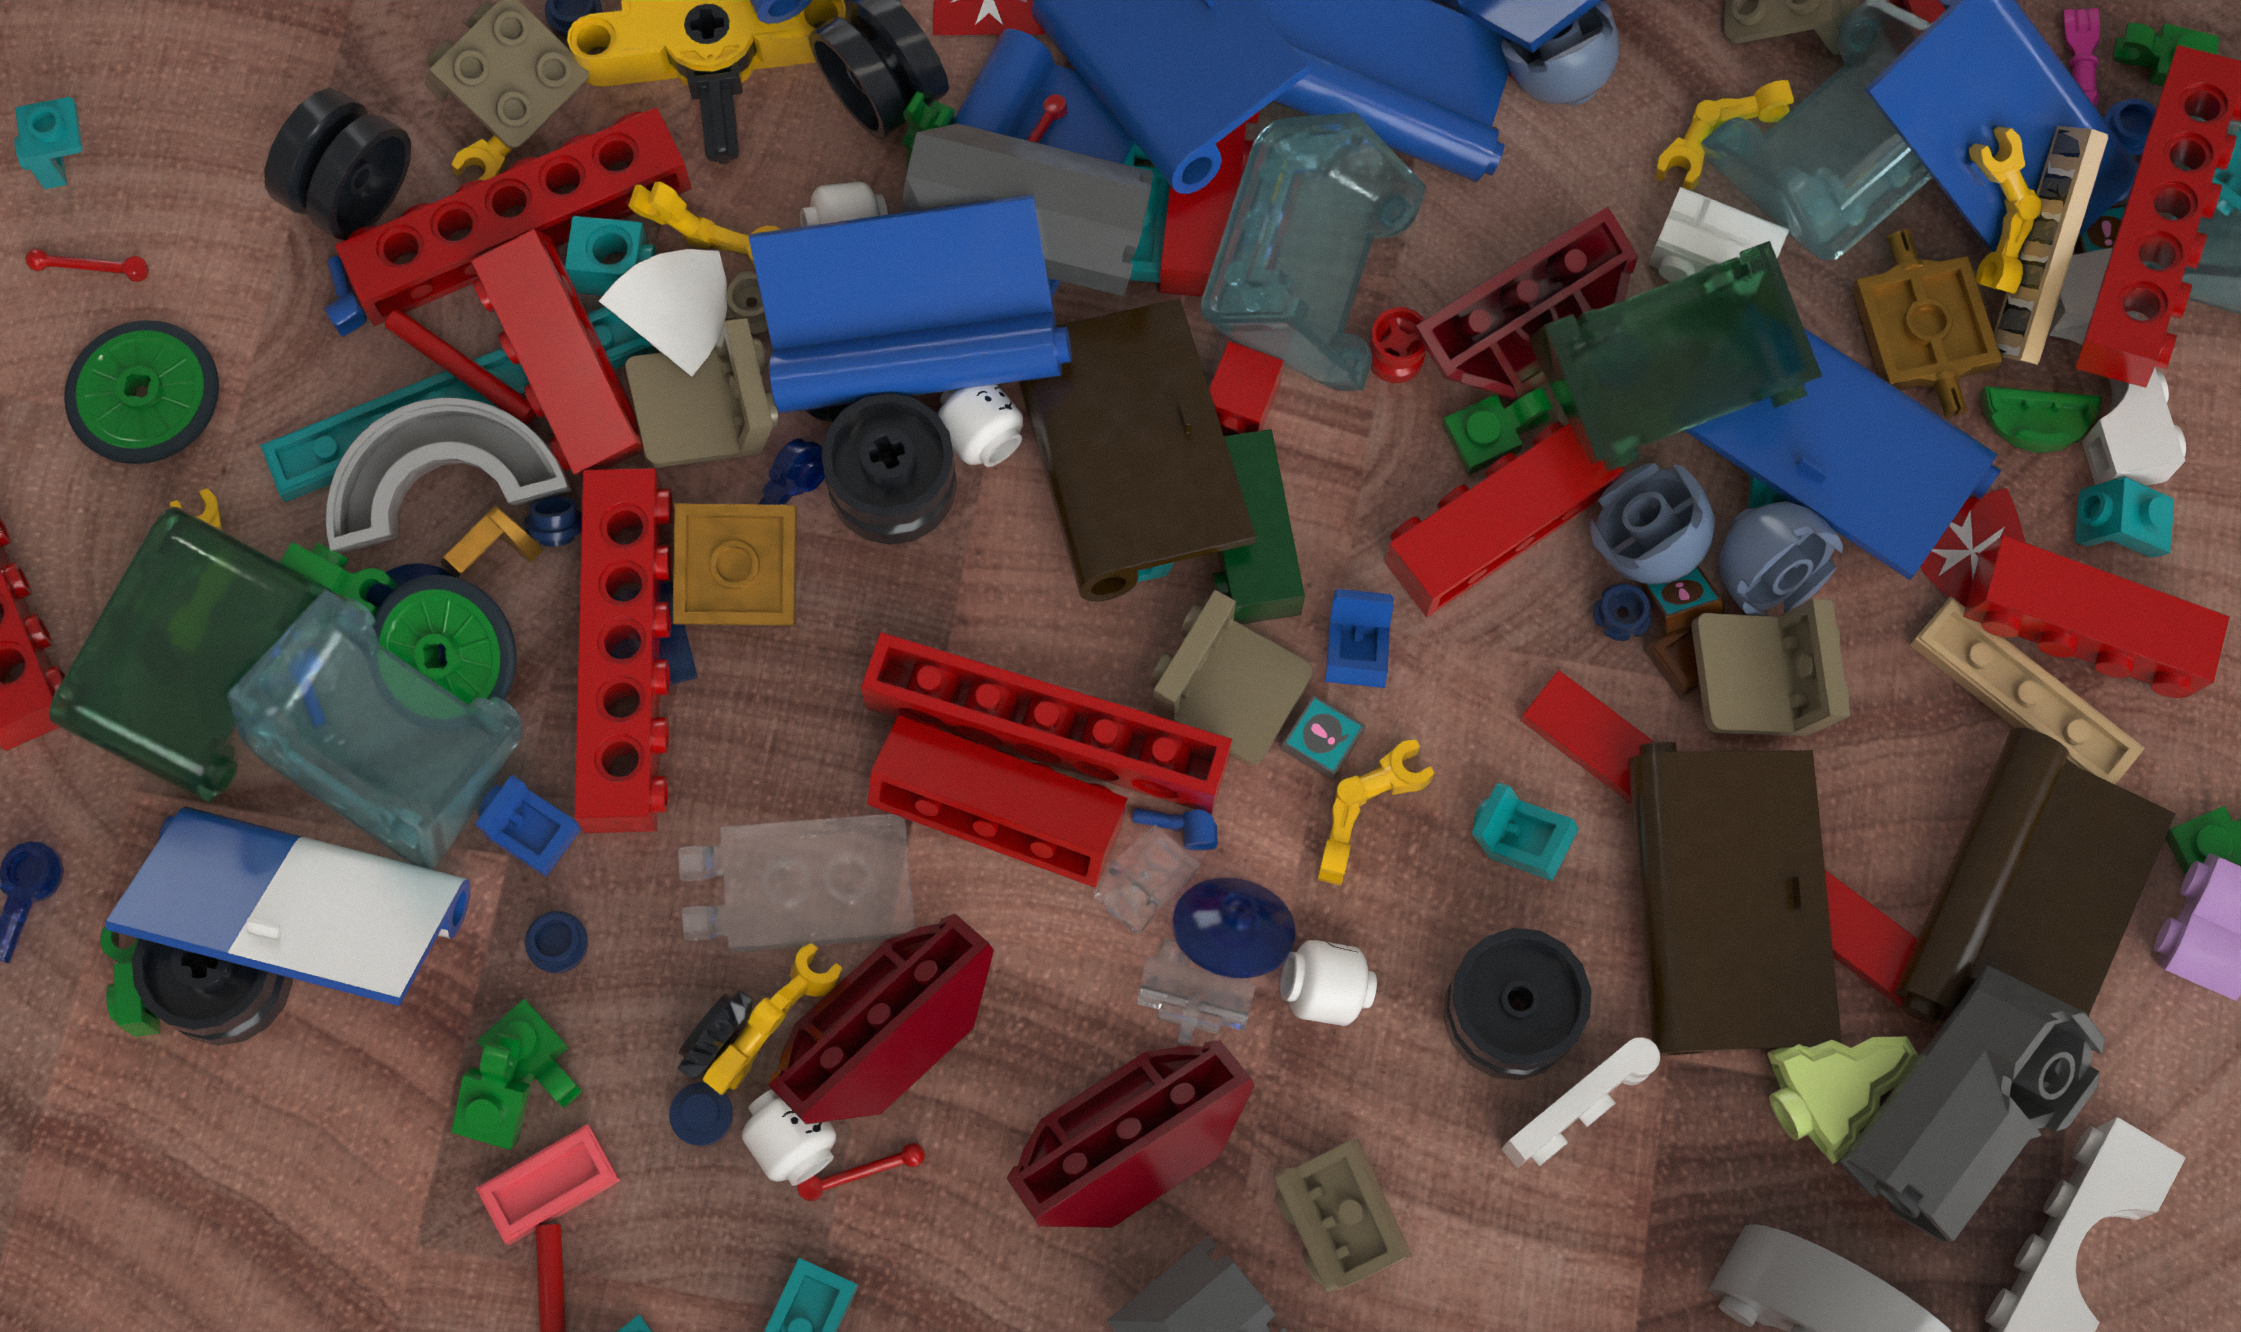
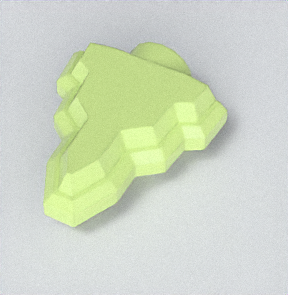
[1767,1036,1919,1164]

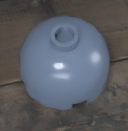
[1501,0,1621,105]
[1589,463,1715,585]
[1718,501,1843,616]

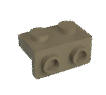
[1274,1139,1412,1293]

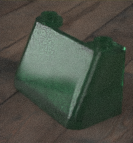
[1529,241,1822,472]
[49,507,332,803]

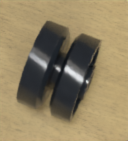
[808,0,949,139]
[264,88,411,240]
[821,393,957,545]
[1443,928,1592,1080]
[132,938,293,1046]

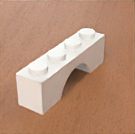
[2048,248,2186,486]
[1985,1117,2186,1332]

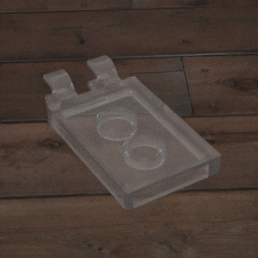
[678,814,915,953]

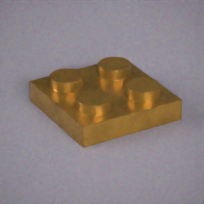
[673,504,797,626]

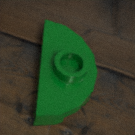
[1980,386,2103,453]

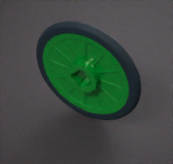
[64,320,219,464]
[368,575,517,732]

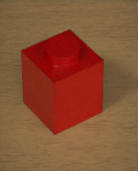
[1209,341,1284,436]

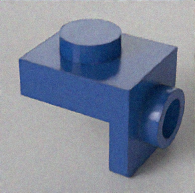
[1325,589,1394,688]
[476,775,581,878]

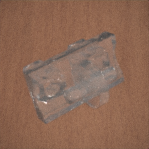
[1137,938,1256,1045]

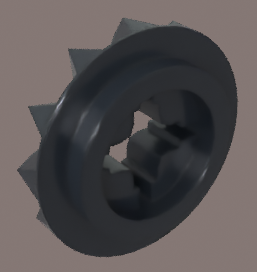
[678,989,753,1078]

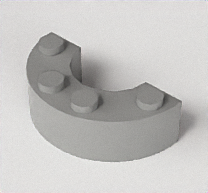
[326,398,573,554]
[1708,1224,1952,1332]

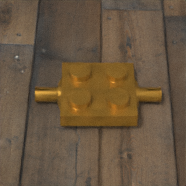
[1851,229,2002,418]

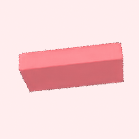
[476,1124,620,1246]

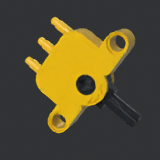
[567,0,848,164]

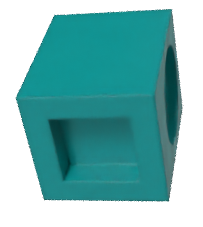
[565,216,657,296]

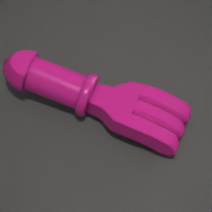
[2063,8,2100,107]

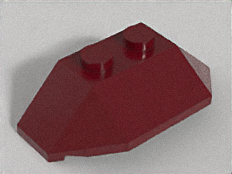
[1413,206,1638,401]
[768,913,994,1124]
[1007,1040,1254,1228]

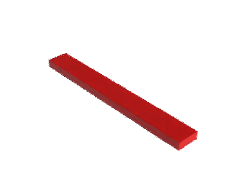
[1520,670,1917,1019]

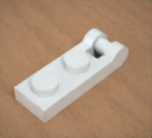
[1501,1037,1660,1169]

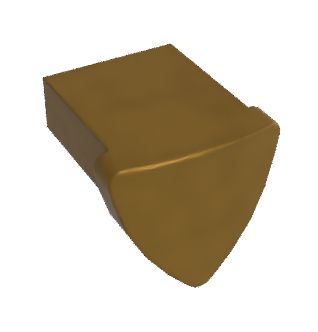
[440,504,544,578]

